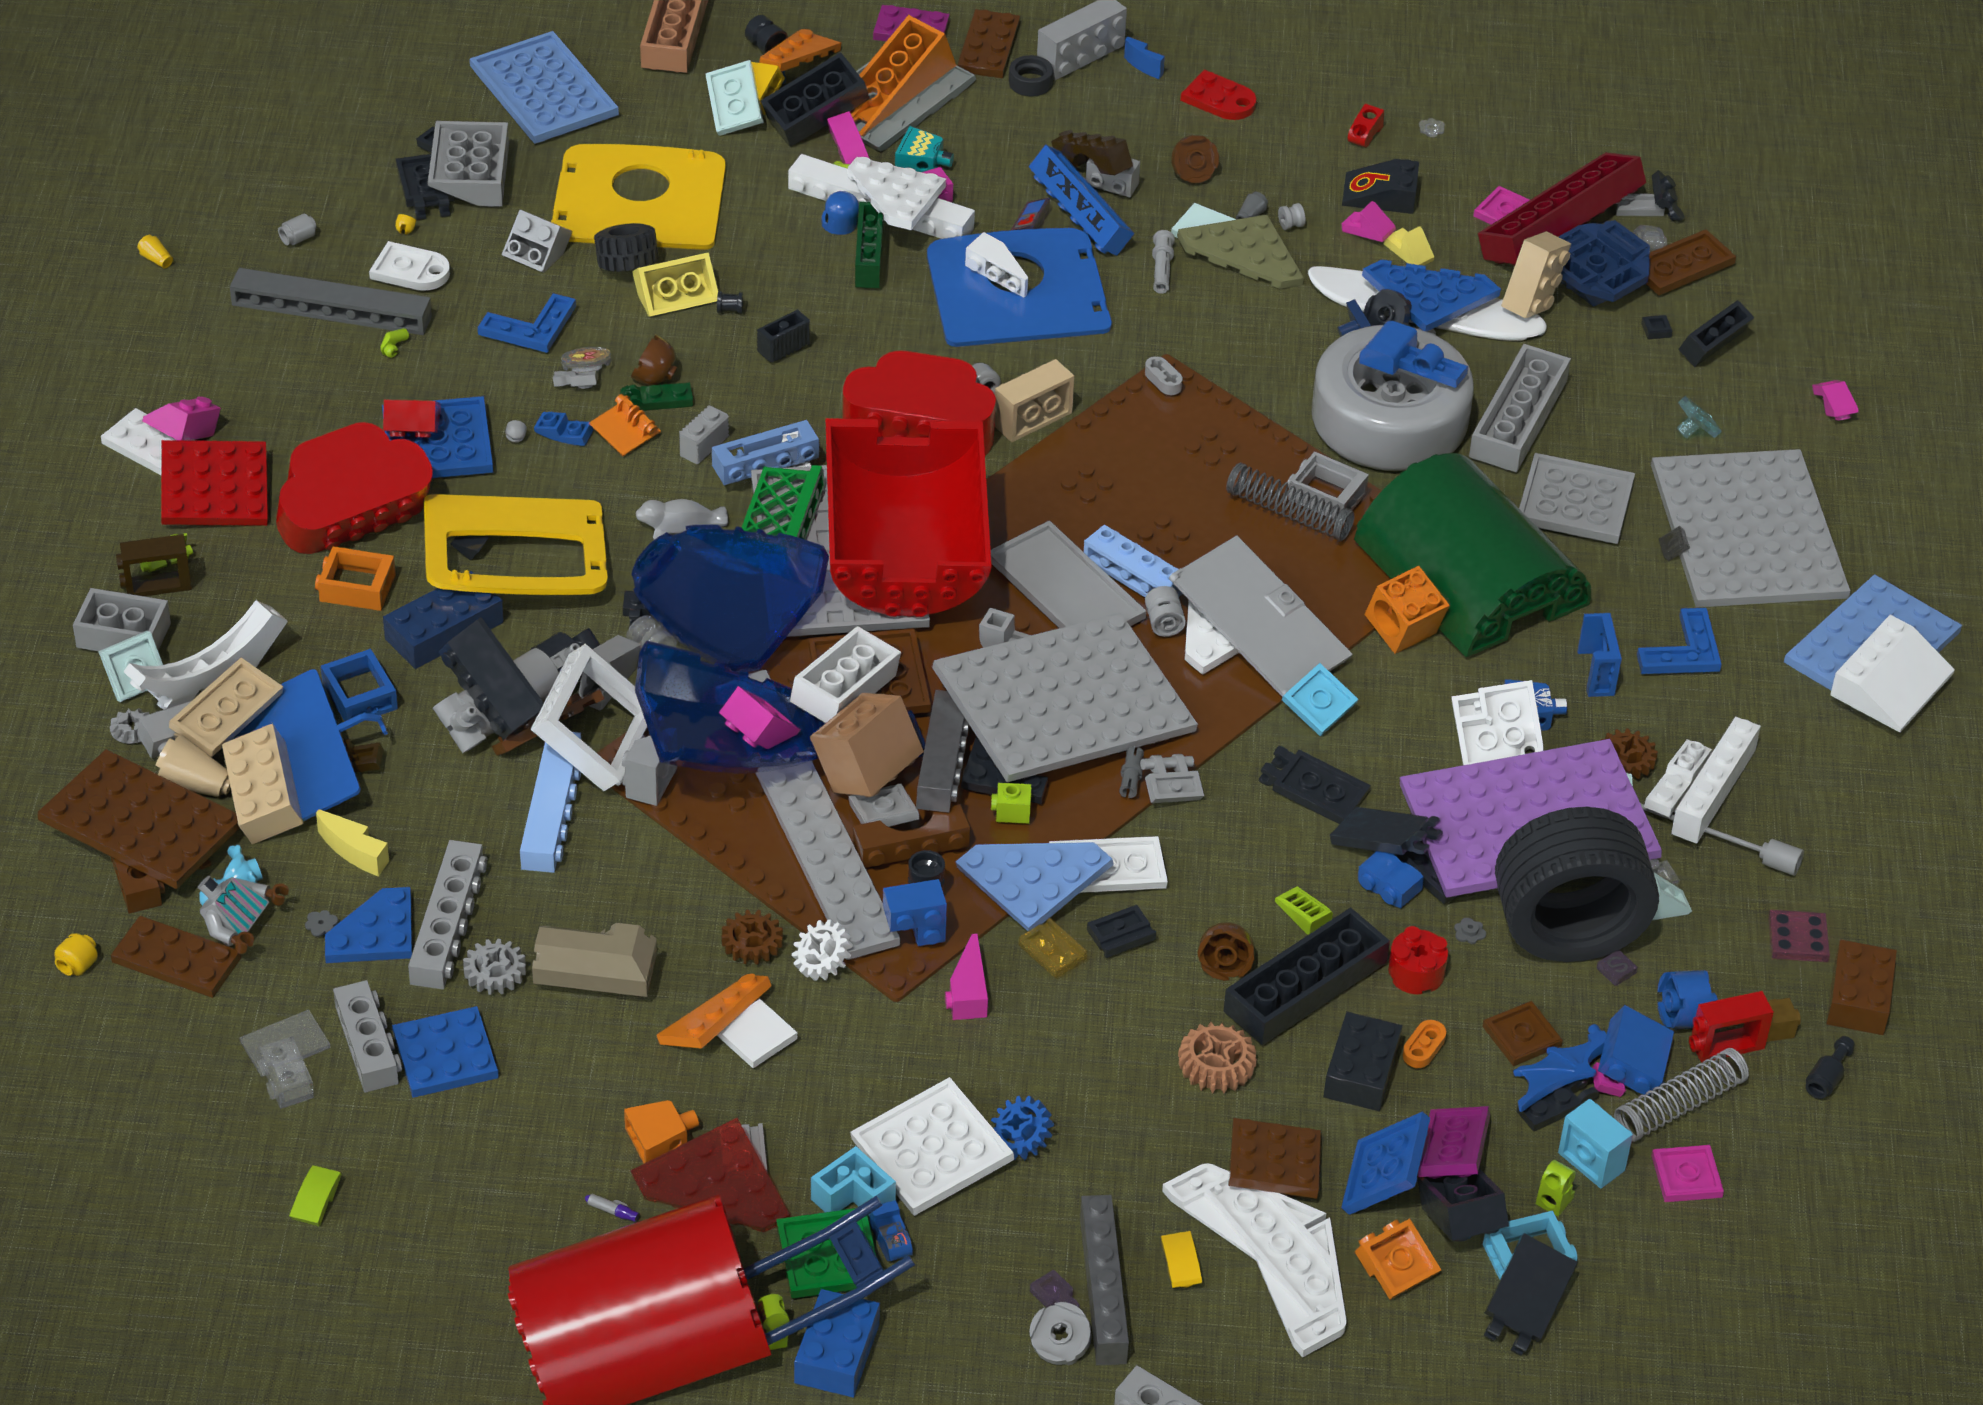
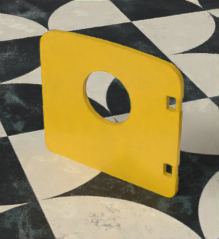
[551,144,726,250]

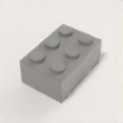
[73,588,171,651]

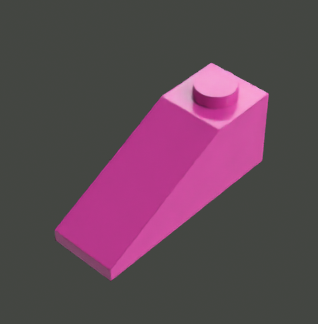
[945,934,988,1020]

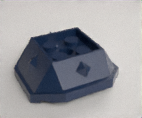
[1559,220,1650,306]

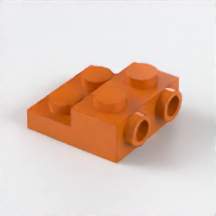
[1355,1218,1441,1299]

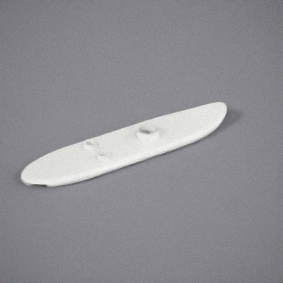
[1308,266,1547,341]

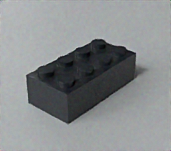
[761,52,870,147]

